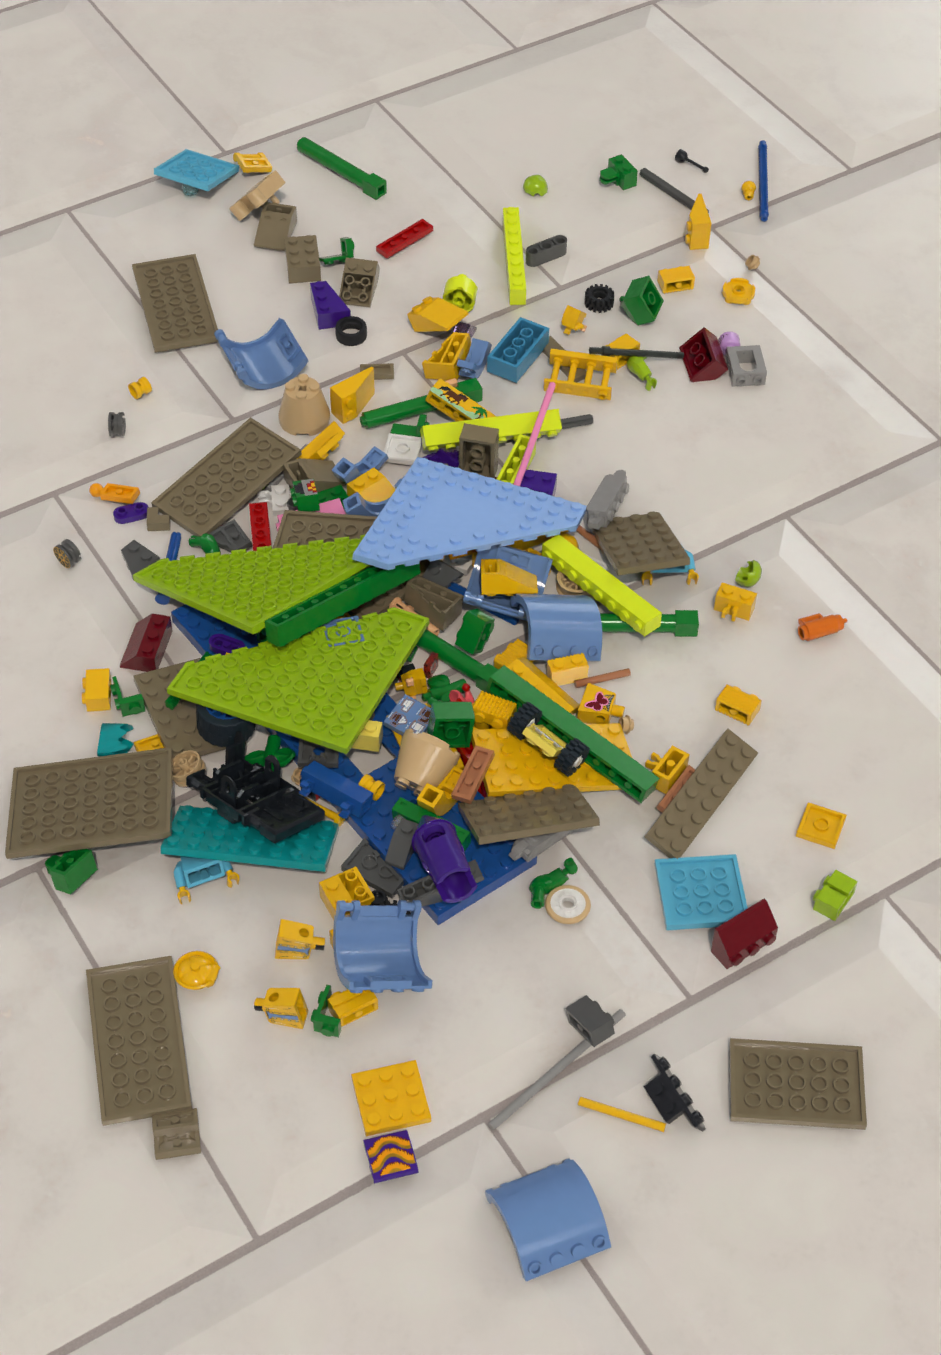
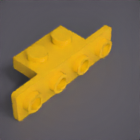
[297,421,345,460]

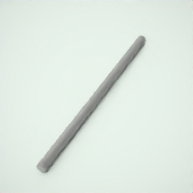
[488,1009,626,1131]

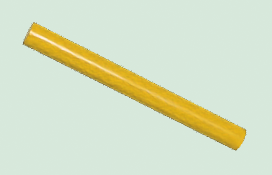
[578,1097,666,1132]

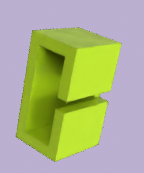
[813,870,858,921]

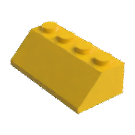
[507,657,580,715]

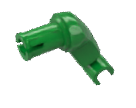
[189,533,221,554]
[529,858,578,909]

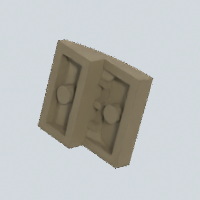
[152,1108,201,1160]

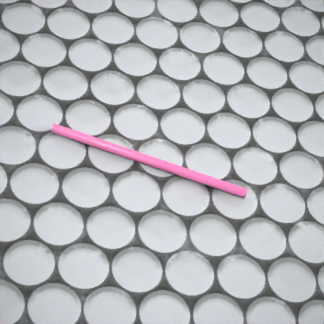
[513,382,556,486]

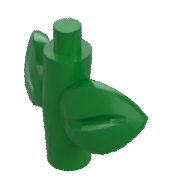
[422,674,466,701]
[245,735,296,772]

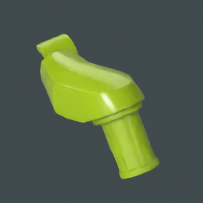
[627,356,657,391]

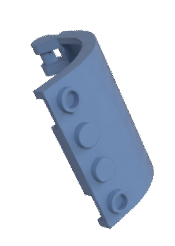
[214,318,309,389]
[463,544,553,621]
[510,594,602,661]
[333,900,433,993]
[485,1158,611,1281]

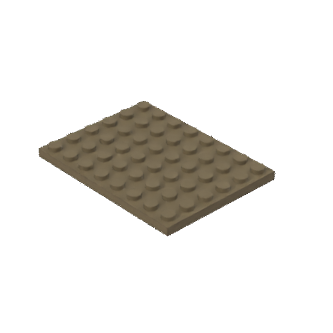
[5,747,173,859]

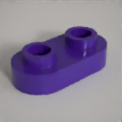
[113,502,148,524]
[209,634,245,655]

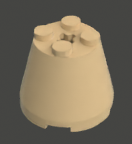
[278,374,330,436]
[394,729,460,797]

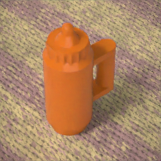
[798,613,848,641]

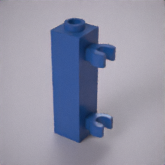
[299,761,373,819]

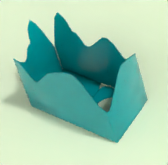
[97,723,134,757]

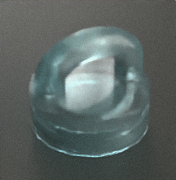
[182,184,199,196]

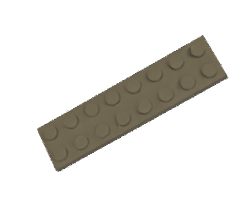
[644,728,758,859]

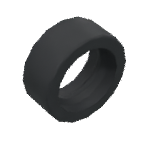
[335,316,367,346]

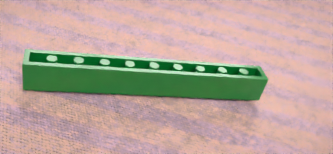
[265,562,420,647]
[486,665,660,803]

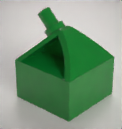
[619,275,664,325]
[427,697,475,748]

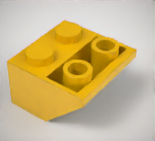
[319,867,375,920]

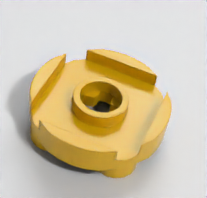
[722,278,755,305]

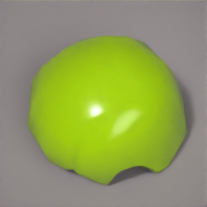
[523,175,548,196]
[735,560,762,587]

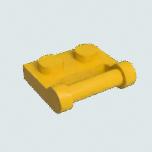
[233,152,272,173]

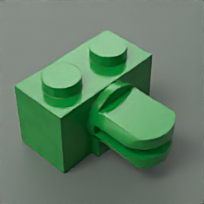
[600,154,638,190]
[455,609,495,655]
[45,849,98,894]

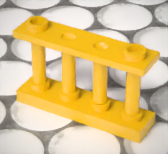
[544,349,618,400]

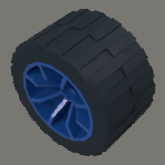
[196,704,256,747]

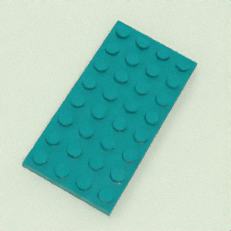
[161,805,339,872]

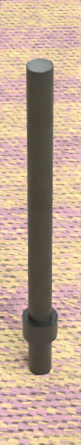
[589,346,684,359]

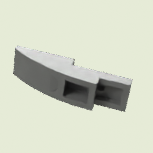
[397,860,484,906]

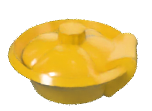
[173,951,220,990]

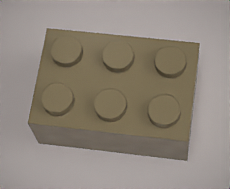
[284,235,321,284]
[459,423,499,478]

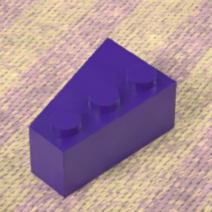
[310,281,351,330]

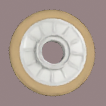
[545,885,591,924]

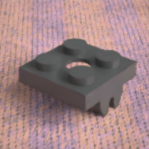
[298,738,339,768]

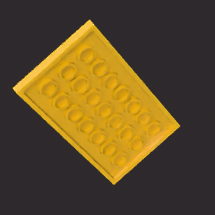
[471,723,632,797]

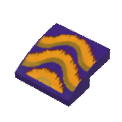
[363,1130,419,1184]

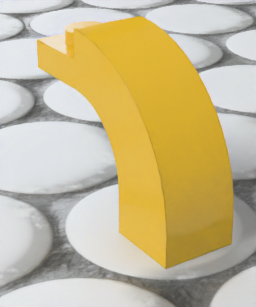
[416,766,463,816]

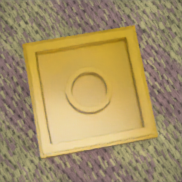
[796,802,847,849]

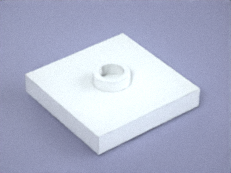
[384,433,422,465]

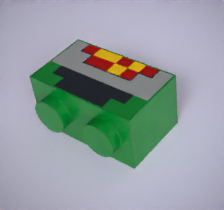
[290,478,320,512]

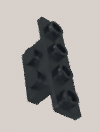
[644,1054,706,1132]

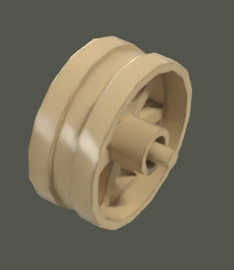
[173,750,206,787]

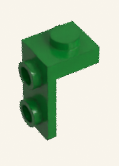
[319,237,354,264]
[390,414,430,437]
[110,676,145,717]
[311,985,341,1038]

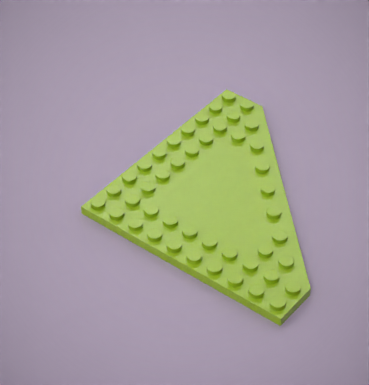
[133,534,370,634]
[167,607,429,754]

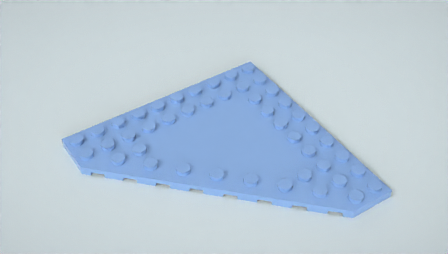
[352,457,587,570]

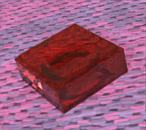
[424,652,438,679]

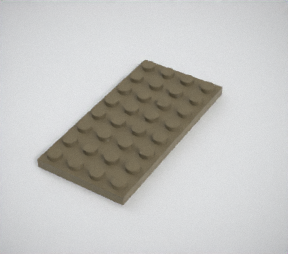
[132,254,218,353]
[151,417,302,536]
[86,956,192,1126]

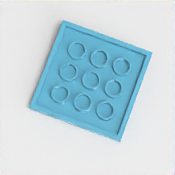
[154,149,239,191]
[654,854,748,930]

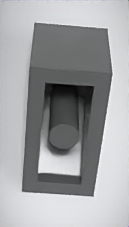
[385,818,418,870]

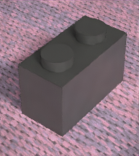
[565,995,615,1047]

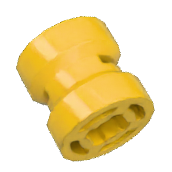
[128,377,152,399]
[358,774,385,801]

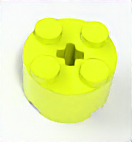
[443,274,478,312]

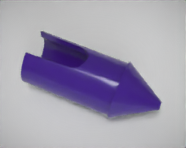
[412,815,477,903]

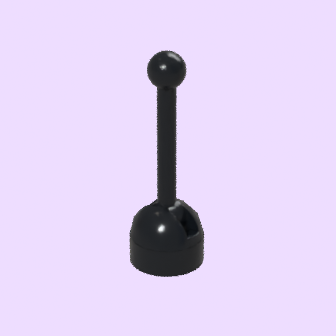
[675,149,709,173]

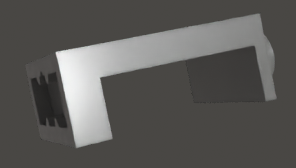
[725,345,767,387]

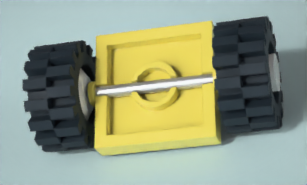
[507,702,590,777]

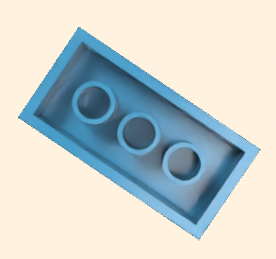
[487,317,549,383]

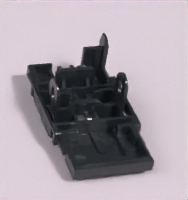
[186,731,325,843]

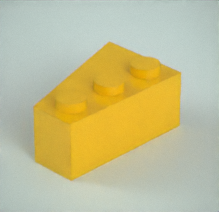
[422,332,471,380]

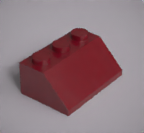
[679,327,728,382]
[120,614,173,672]
[711,898,778,969]

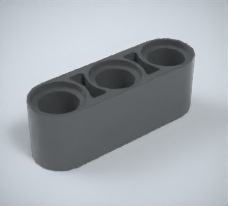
[526,235,567,267]

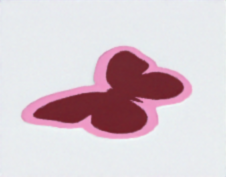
[584,692,609,711]

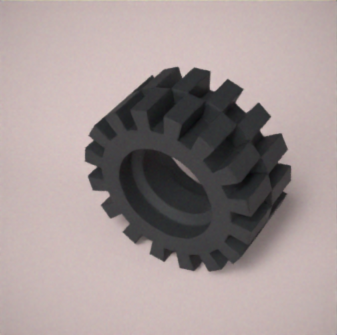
[584,284,614,313]

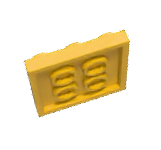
[351,1060,431,1137]

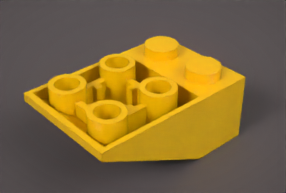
[481,559,538,596]

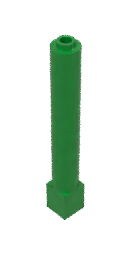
[297,137,387,200]
[360,378,483,429]
[600,610,699,637]
[416,629,498,695]

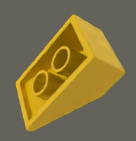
[685,193,712,250]
[407,296,468,332]
[330,366,375,424]
[347,468,395,502]

